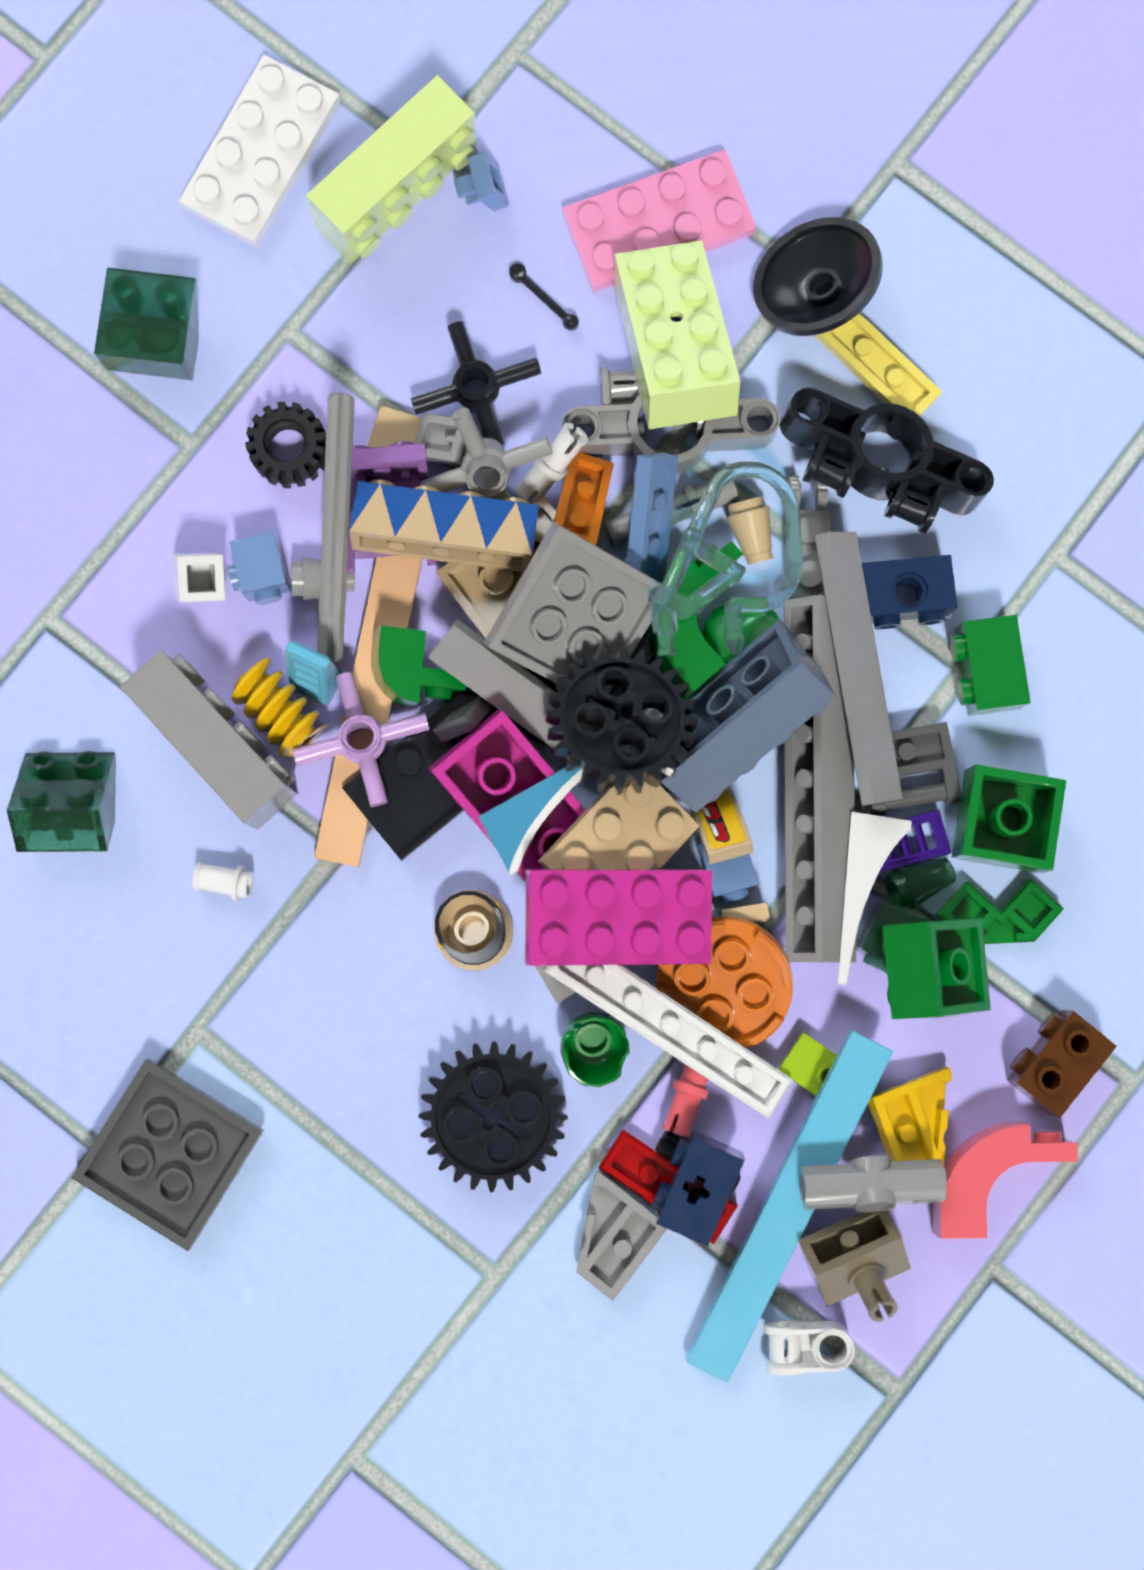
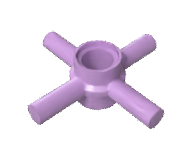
[293,672,430,807]

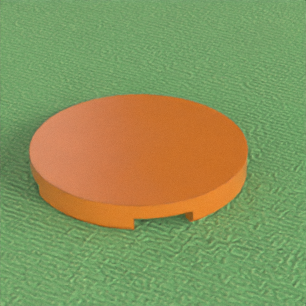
[655,916,794,1048]

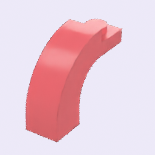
[932,1121,1078,1239]

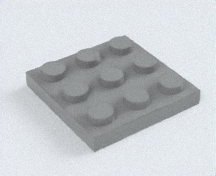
[484,522,670,703]

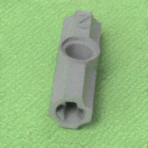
[800,1156,947,1213]

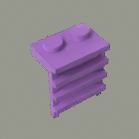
[347,441,437,573]

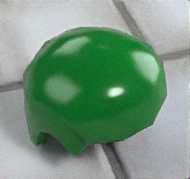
[560,1012,630,1088]

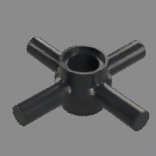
[410,321,542,447]

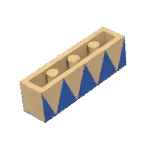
[349,480,539,572]

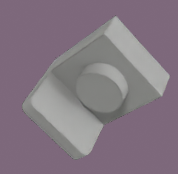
[414,413,484,468]

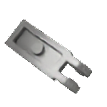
[784,476,831,600]

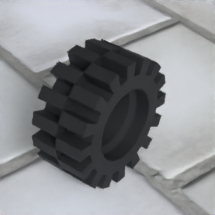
[245,401,326,489]

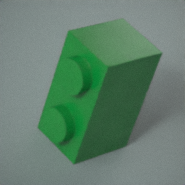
[950,614,1031,716]

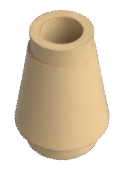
[726,496,773,565]

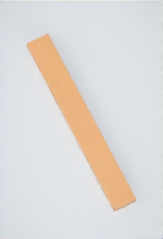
[314,556,423,867]

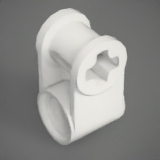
[763,1320,855,1376]

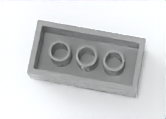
[120,650,297,830]

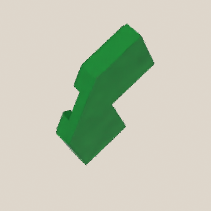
[934,878,1064,944]

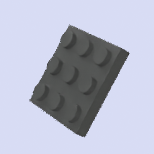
[71,1058,265,1251]

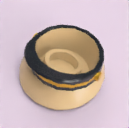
[433,890,513,971]

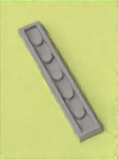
[815,532,903,805]
[428,619,670,793]

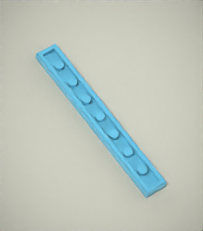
[685,1029,894,1383]

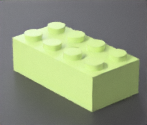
[306,75,477,264]
[614,240,741,430]

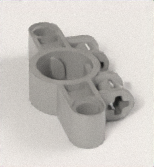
[562,367,781,474]

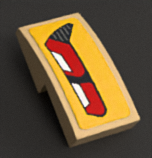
[688,786,753,865]

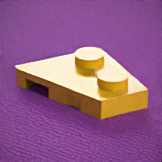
[868,1067,952,1167]

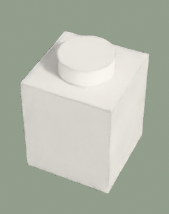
[172,553,225,602]

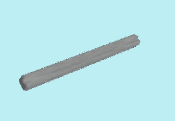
[317,392,355,663]

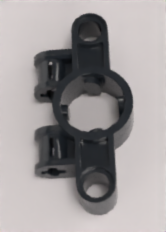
[779,387,994,534]

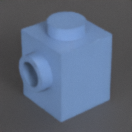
[228,531,291,605]

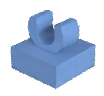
[454,152,510,212]

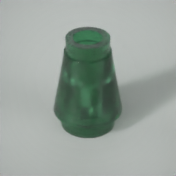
[885,857,956,910]

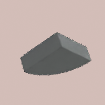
[433,696,493,743]

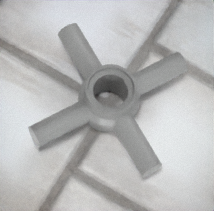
[420,408,553,500]

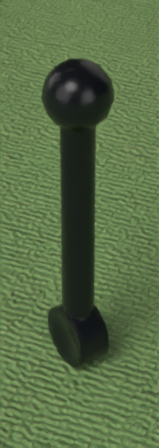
[509,263,579,331]

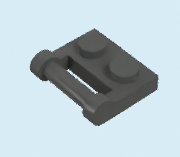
[867,722,961,816]

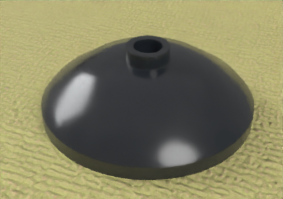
[753,217,883,336]

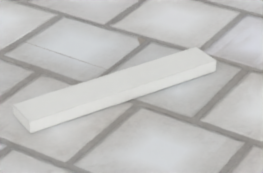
[541,965,793,1119]

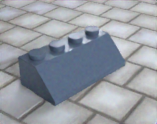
[649,619,836,813]

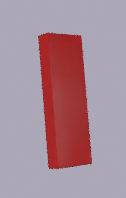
[598,1129,738,1245]

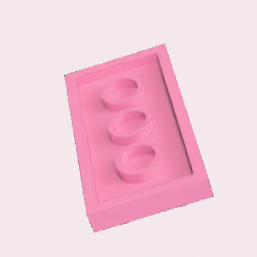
[562,149,757,293]

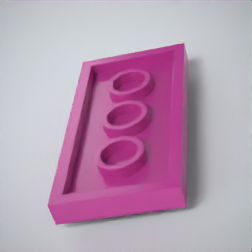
[525,869,712,966]

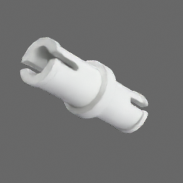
[515,423,588,504]

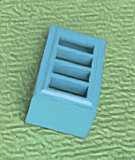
[285,641,342,705]

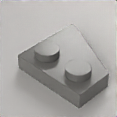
[576,1170,667,1301]

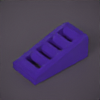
[879,810,951,872]

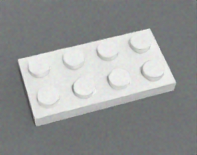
[178,54,341,248]

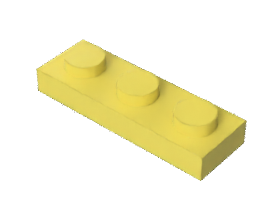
[815,313,942,416]

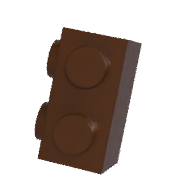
[1007,1010,1117,1118]

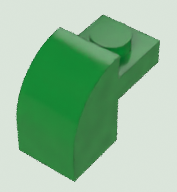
[371,625,466,707]

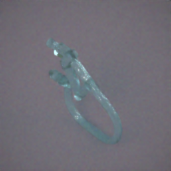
[648,461,803,656]

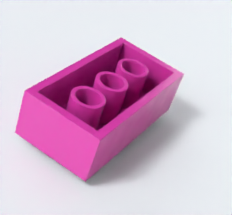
[428,710,586,884]

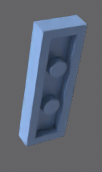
[625,452,679,583]

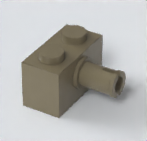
[798,1211,911,1322]

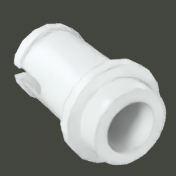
[192,862,254,901]

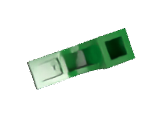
[648,540,743,699]

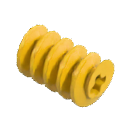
[231,657,328,758]

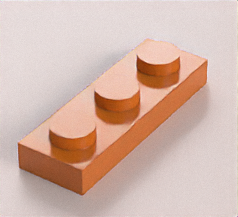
[553,452,614,545]

